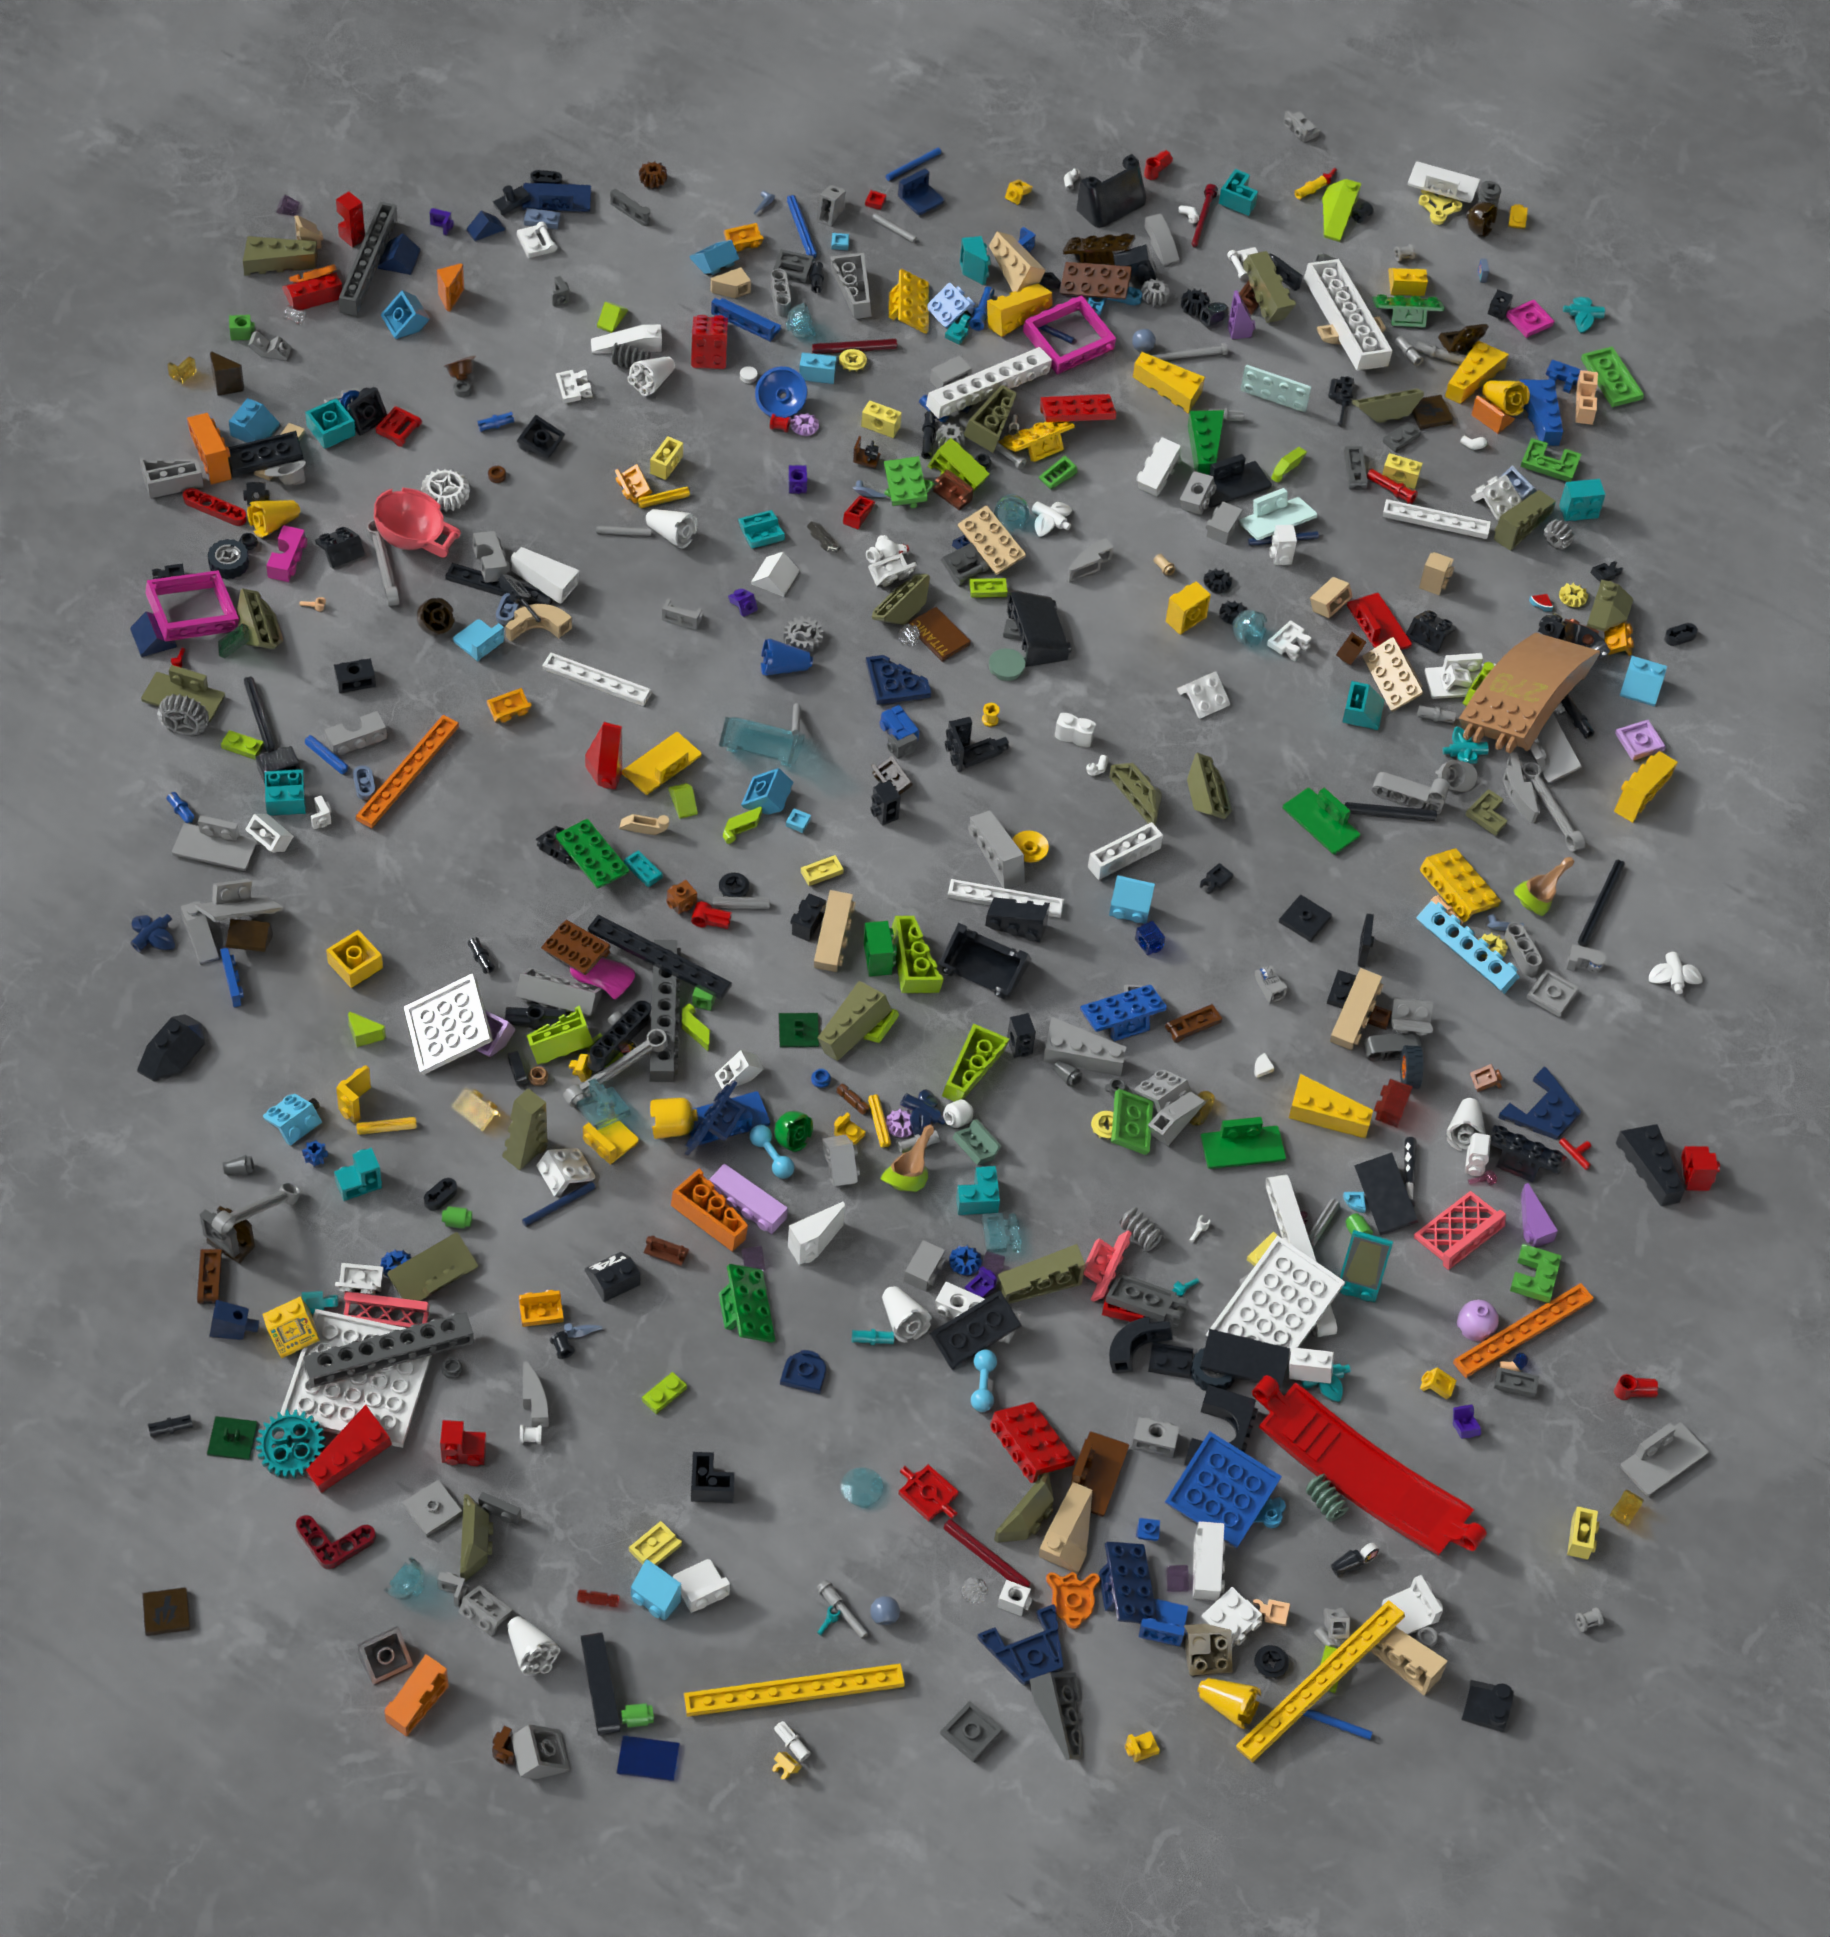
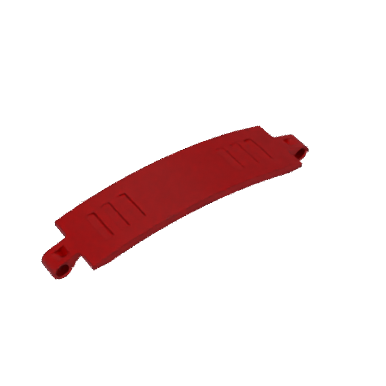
[1252,1375,1487,1556]

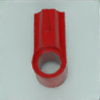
[1144,150,1173,180]
[691,902,732,929]
[1614,1374,1658,1400]

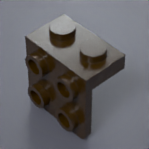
[1438,324,1489,353]
[206,1206,255,1264]

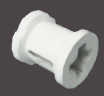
[520,1425,542,1444]

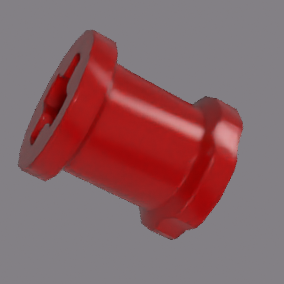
[769,414,791,433]

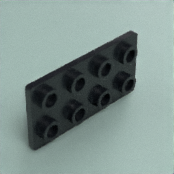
[1208,454,1272,508]
[1488,1125,1567,1183]

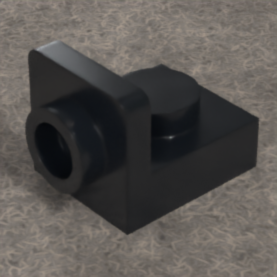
[1039,272,1061,289]

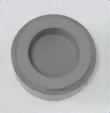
[1415,1627,1438,1649]

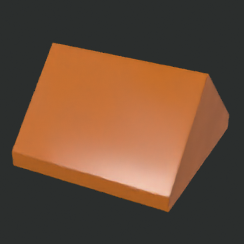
[437,263,464,312]
[1471,395,1515,434]

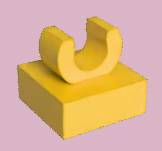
[569,1054,592,1082]
[772,1752,802,1780]

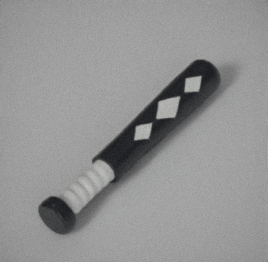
[1404,1137,1417,1207]

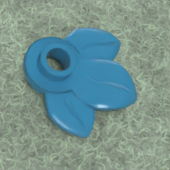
[1254,1497,1286,1528]

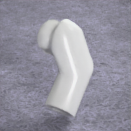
[1064,168,1080,191]
[1179,205,1199,224]
[1460,435,1487,451]
[1086,755,1109,776]

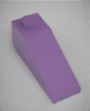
[1228,290,1255,339]
[1521,1183,1558,1248]

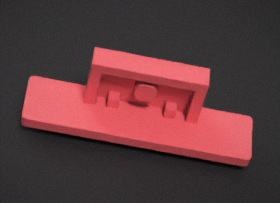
[1083,1230,1132,1302]

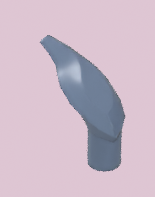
[754,190,775,215]
[853,480,886,498]
[1487,914,1524,931]
[564,1323,602,1338]

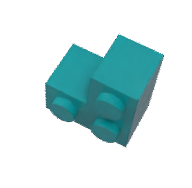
[1218,169,1258,216]
[334,1147,382,1201]
[956,1166,1000,1215]

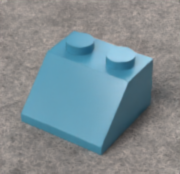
[799,352,838,384]
[1619,656,1667,706]
[1109,875,1155,924]
[631,1559,681,1621]

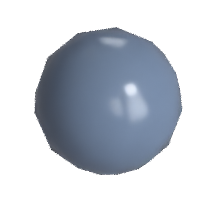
[1132,329,1156,353]
[870,1596,900,1625]

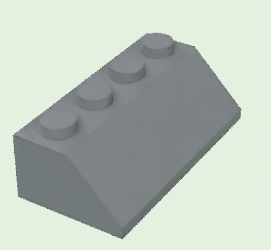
[515,967,604,1017]

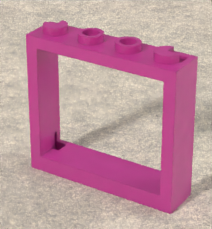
[1023,295,1116,375]
[145,570,239,642]

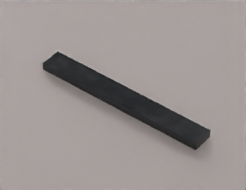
[588,914,732,1000]

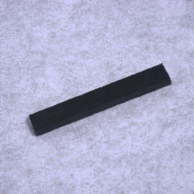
[445,563,553,605]

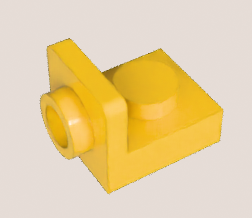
[1005,179,1033,205]
[834,1112,865,1145]
[1420,1367,1457,1399]
[1125,1731,1160,1762]

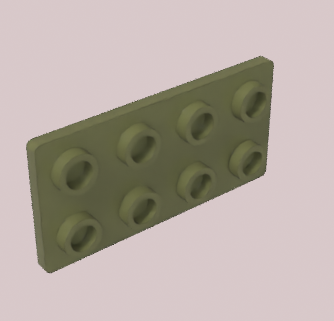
[141,665,225,722]
[387,1232,478,1301]

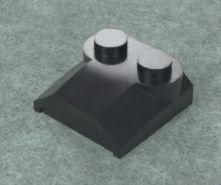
[346,387,388,436]
[517,414,565,459]
[1461,1680,1514,1733]

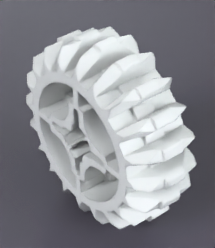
[421,468,470,512]

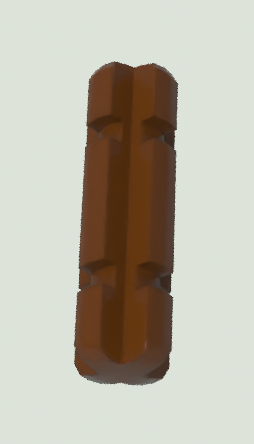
[836,1083,870,1115]

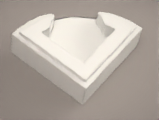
[1254,1053,1274,1078]

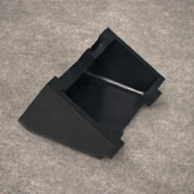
[1076,154,1146,228]
[1007,591,1071,667]
[939,922,1032,999]

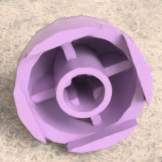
[1457,1300,1499,1342]

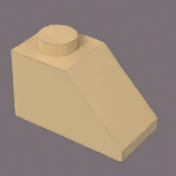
[294,215,324,249]

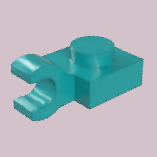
[945,314,970,345]
[302,1291,339,1314]

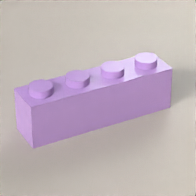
[709,1164,788,1234]

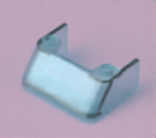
[719,716,805,767]

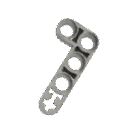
[1372,772,1450,815]

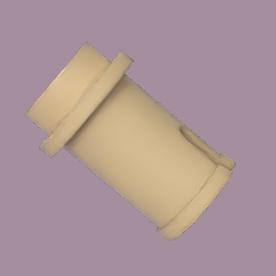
[1153,554,1175,576]

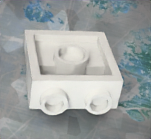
[1201,1587,1263,1648]

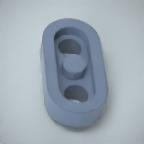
[496,593,520,625]
[353,766,376,800]

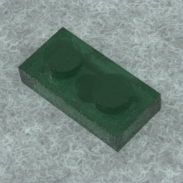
[218,623,250,659]

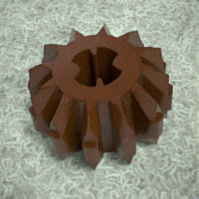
[639,161,668,189]

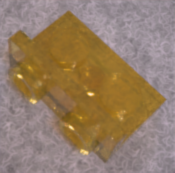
[451,1088,501,1131]

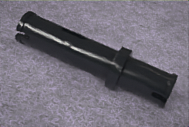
[921,411,936,459]
[1561,694,1595,739]

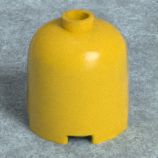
[650,1098,698,1139]

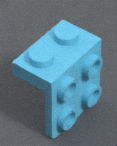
[453,619,504,661]
[263,1094,322,1146]

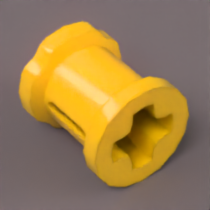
[982,703,1000,727]

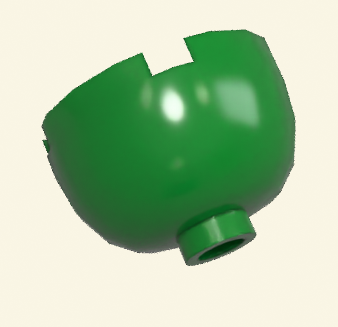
[774,1111,813,1152]

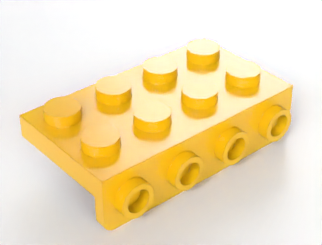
[1420,848,1501,922]

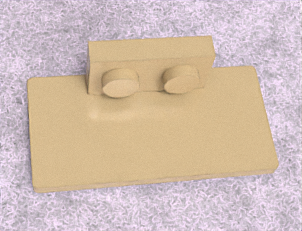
[958,506,1026,575]
[1363,637,1423,712]

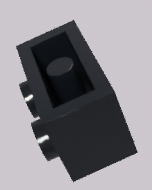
[870,780,901,826]
[790,893,826,942]

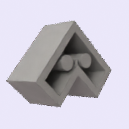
[822,1135,860,1186]

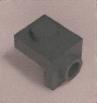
[551,276,569,306]
[887,733,917,759]

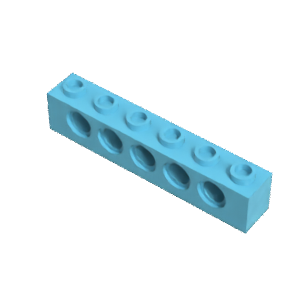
[1416,901,1520,994]

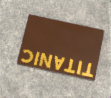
[907,607,971,662]

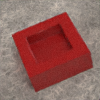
[865,190,887,210]

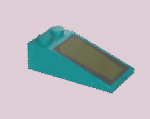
[1339,1230,1393,1302]

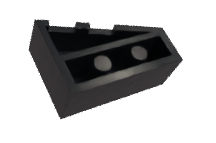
[985,897,1050,943]

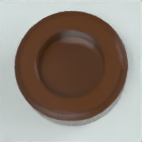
[488,466,506,483]

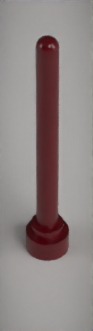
[1191,184,1218,247]

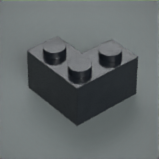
[1114,244,1158,286]
[691,1452,735,1503]

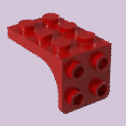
[691,314,728,369]

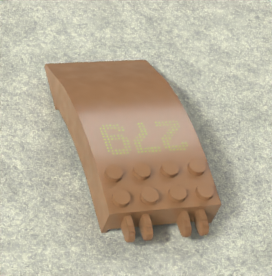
[1459,632,1600,753]

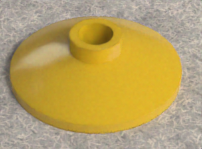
[1012,830,1049,863]

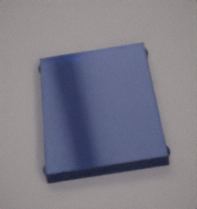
[617,1736,680,1781]

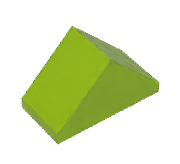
[597,302,628,333]
[668,783,698,819]
[348,1011,386,1047]

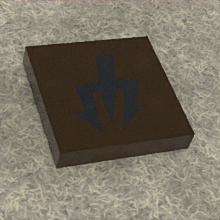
[1412,395,1453,429]
[142,1587,190,1636]

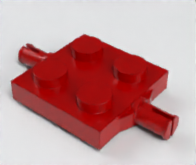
[898,1464,959,1522]

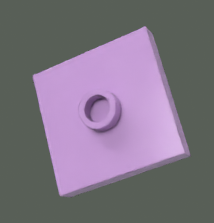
[1615,720,1666,761]

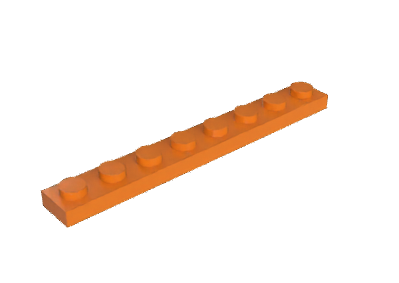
[356,715,459,829]
[1453,1283,1594,1378]

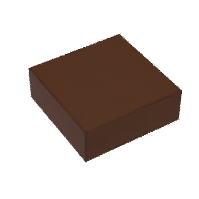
[1367,1005,1392,1030]

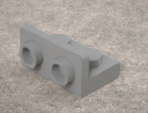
[1283,111,1320,143]
[459,1585,512,1636]

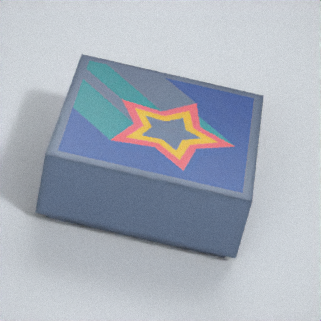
[1478,259,1489,283]

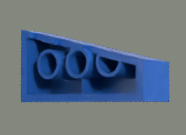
[1520,380,1563,446]

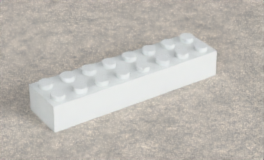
[1304,259,1392,371]

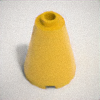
[1482,381,1530,416]
[247,500,300,537]
[1197,1678,1261,1729]

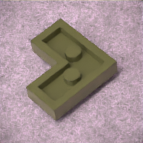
[1465,789,1508,836]

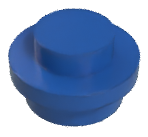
[811,1069,831,1088]

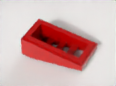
[843,496,875,529]

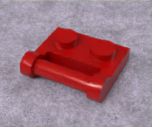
[375,406,422,447]

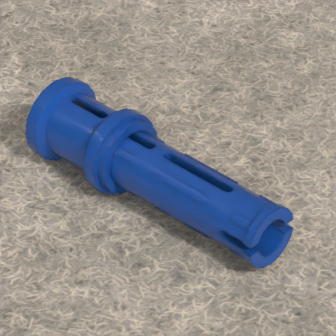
[969,286,995,331]

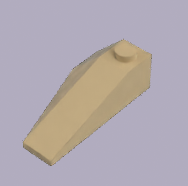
[1039,1482,1092,1574]

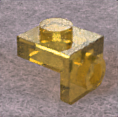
[167,356,196,384]
[1609,1489,1644,1526]

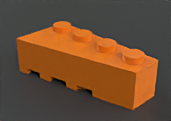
[187,412,232,485]
[671,1168,748,1252]

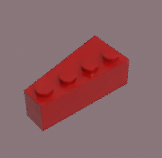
[306,1404,392,1493]

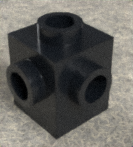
[243,482,270,505]
[1538,613,1566,640]

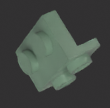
[952,1119,1001,1165]

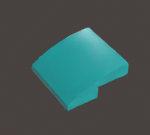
[738,510,785,549]

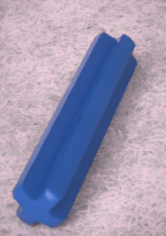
[305,735,348,774]

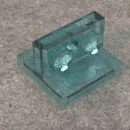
[576,1078,631,1130]

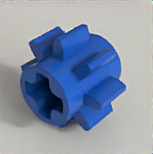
[302,1140,328,1167]

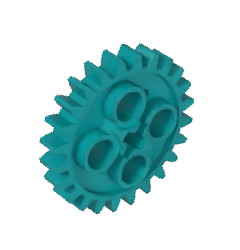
[256,1409,326,1479]

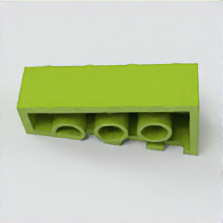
[942,1023,1010,1102]

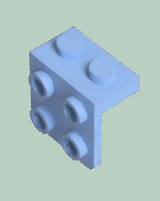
[927,282,975,328]

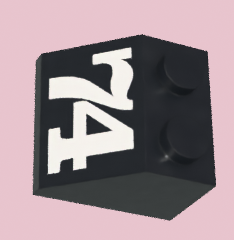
[584,1252,640,1302]

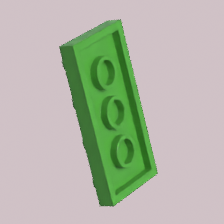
[1581,347,1644,407]

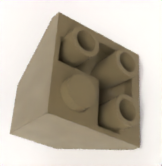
[1184,1624,1232,1676]

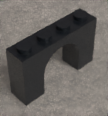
[1184,1385,1258,1466]

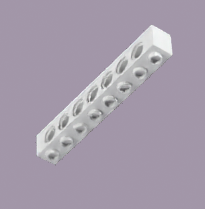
[926,347,1052,419]

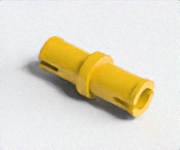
[1294,176,1327,200]

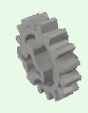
[783,616,823,651]

